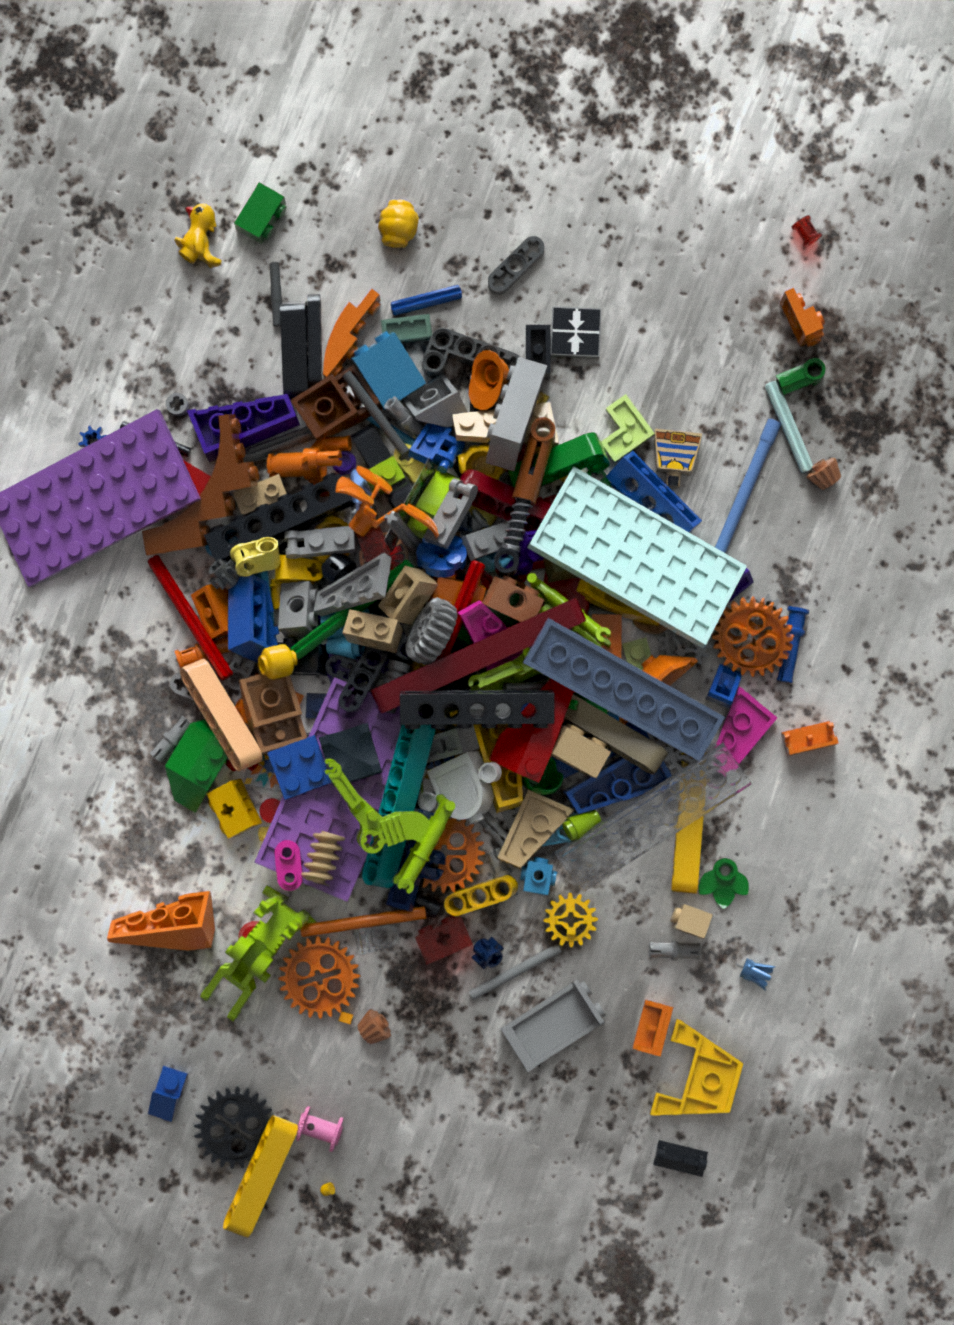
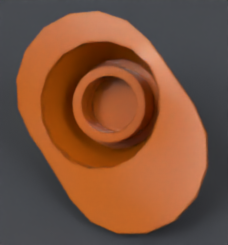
[469,350,509,410]

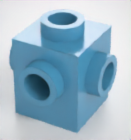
[520,857,557,895]

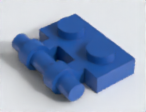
[408,423,466,473]

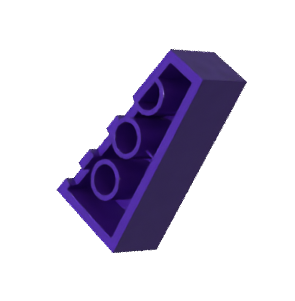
[187,394,300,463]

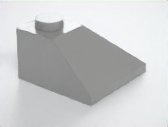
[402,374,468,427]

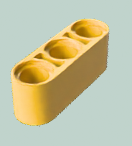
[444,875,518,916]

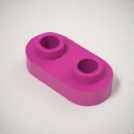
[275,840,303,891]

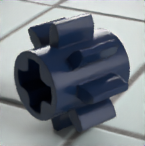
[472,937,504,969]

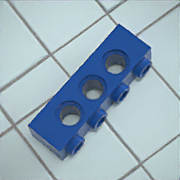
[606,451,702,533]

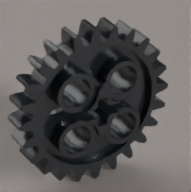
[193,1085,272,1169]

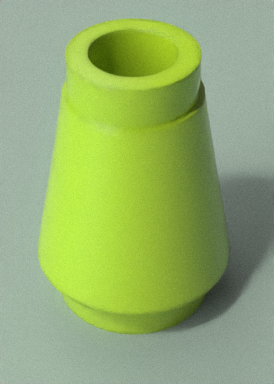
[562,809,602,841]

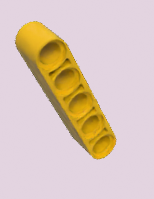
[223,1115,298,1238]

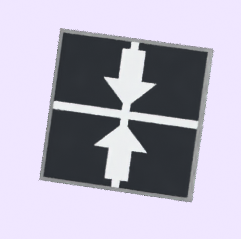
[551,306,601,359]

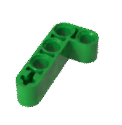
[507,432,610,488]

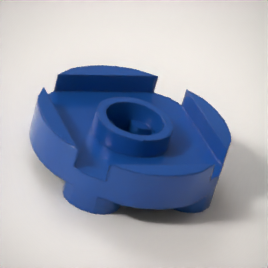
[416,536,467,577]

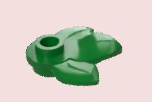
[698,858,749,909]

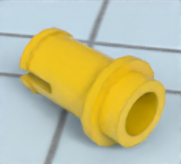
[270,579,281,609]

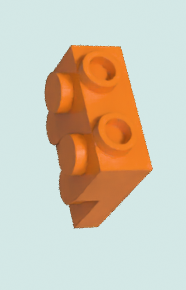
[780,288,825,347]

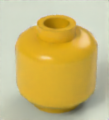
[258,644,297,680]

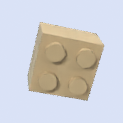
[551,724,611,778]

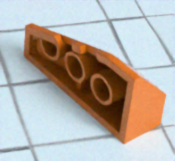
[107,891,215,951]

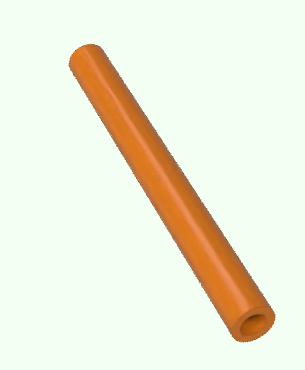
[300,906,426,937]

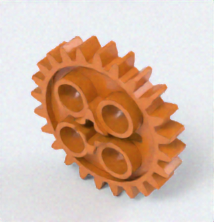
[712,596,794,677]
[422,818,486,893]
[278,936,361,1019]

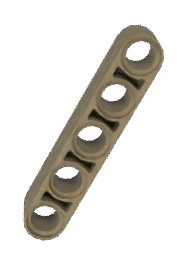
[563,695,668,775]

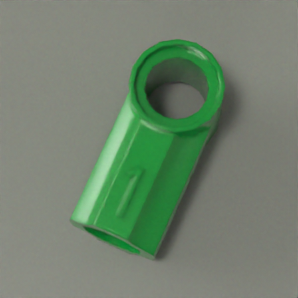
[775,358,826,395]

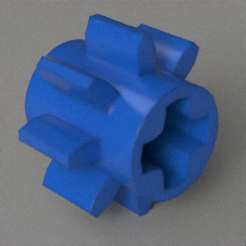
[78,425,107,447]

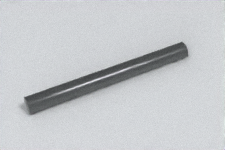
[342,370,409,456]

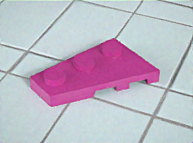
[458,600,529,671]
[711,686,777,775]

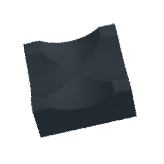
[319,723,383,788]

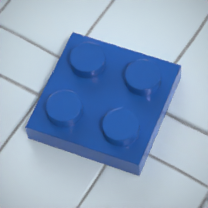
[267,735,332,801]

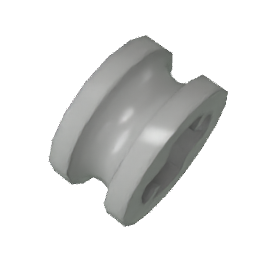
[166,393,189,417]

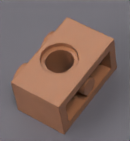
[482,575,544,622]

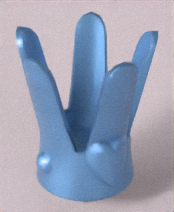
[736,958,775,991]

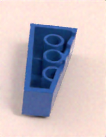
[563,757,677,814]

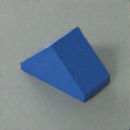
[705,663,742,708]

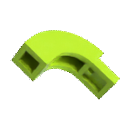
[407,471,460,540]

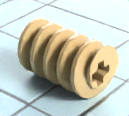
[301,831,346,887]

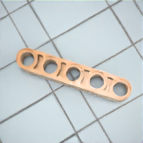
[180,659,263,772]

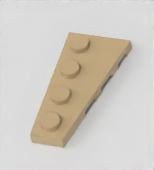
[452,402,559,447]

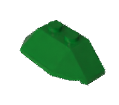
[165,720,228,813]

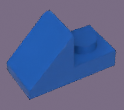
[148,1065,188,1122]

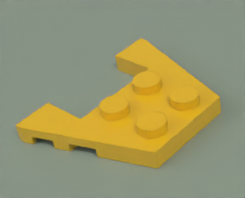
[650,1019,743,1116]

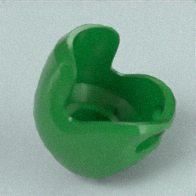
[521,756,563,795]

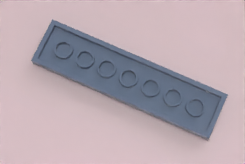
[523,618,725,761]

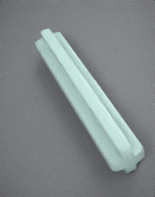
[765,381,813,473]

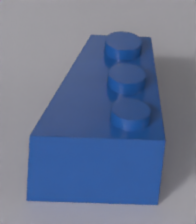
[228,574,279,663]

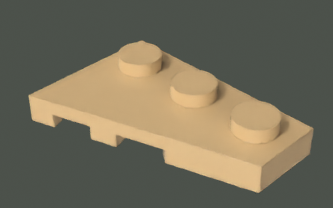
[497,790,574,869]

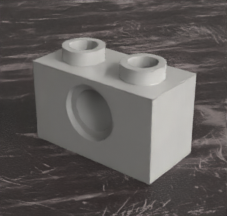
[278,581,319,638]

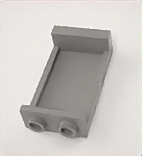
[501,980,606,1072]

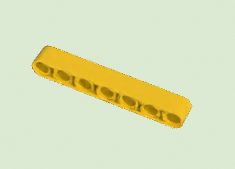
[671,752,708,894]

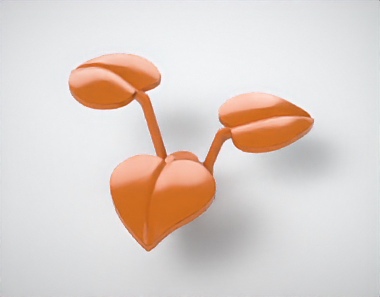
[336,466,439,539]

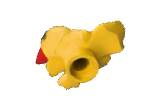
[174,203,222,269]

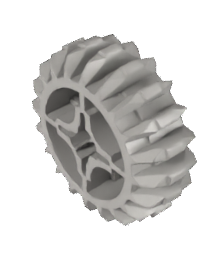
[405,597,457,665]

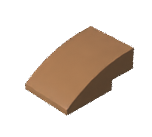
[239,674,307,756]

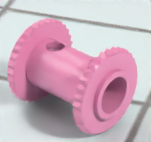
[296,1106,344,1152]

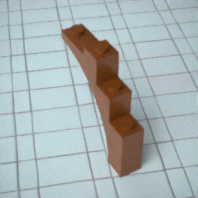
[142,414,259,556]

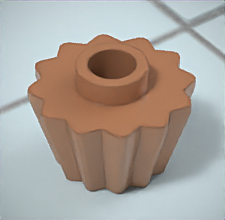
[807,457,841,490]
[357,1008,391,1044]

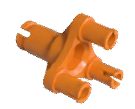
[267,435,352,497]

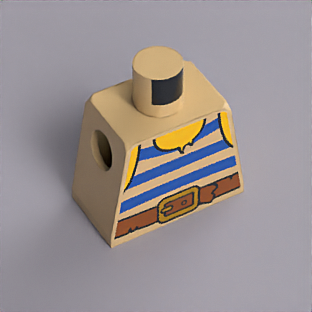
[654,429,702,488]

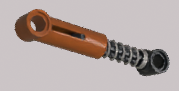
[494,417,556,577]

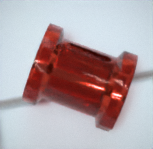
[791,215,823,248]

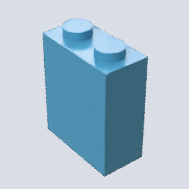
[351,331,426,410]

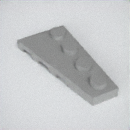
[313,553,391,616]

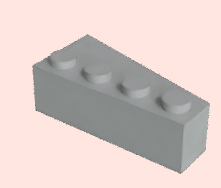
[486,357,547,471]

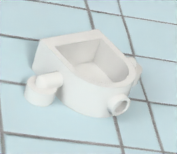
[418,751,502,824]

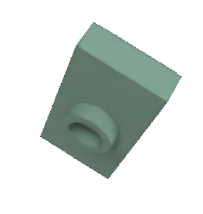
[381,314,432,343]

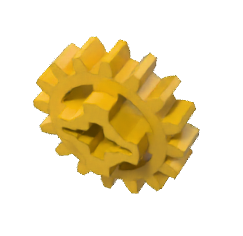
[543,892,598,947]

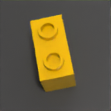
[207,778,262,839]

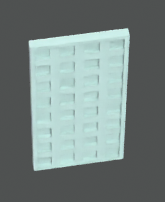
[527,466,747,648]

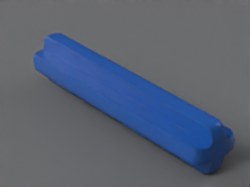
[390,285,462,316]

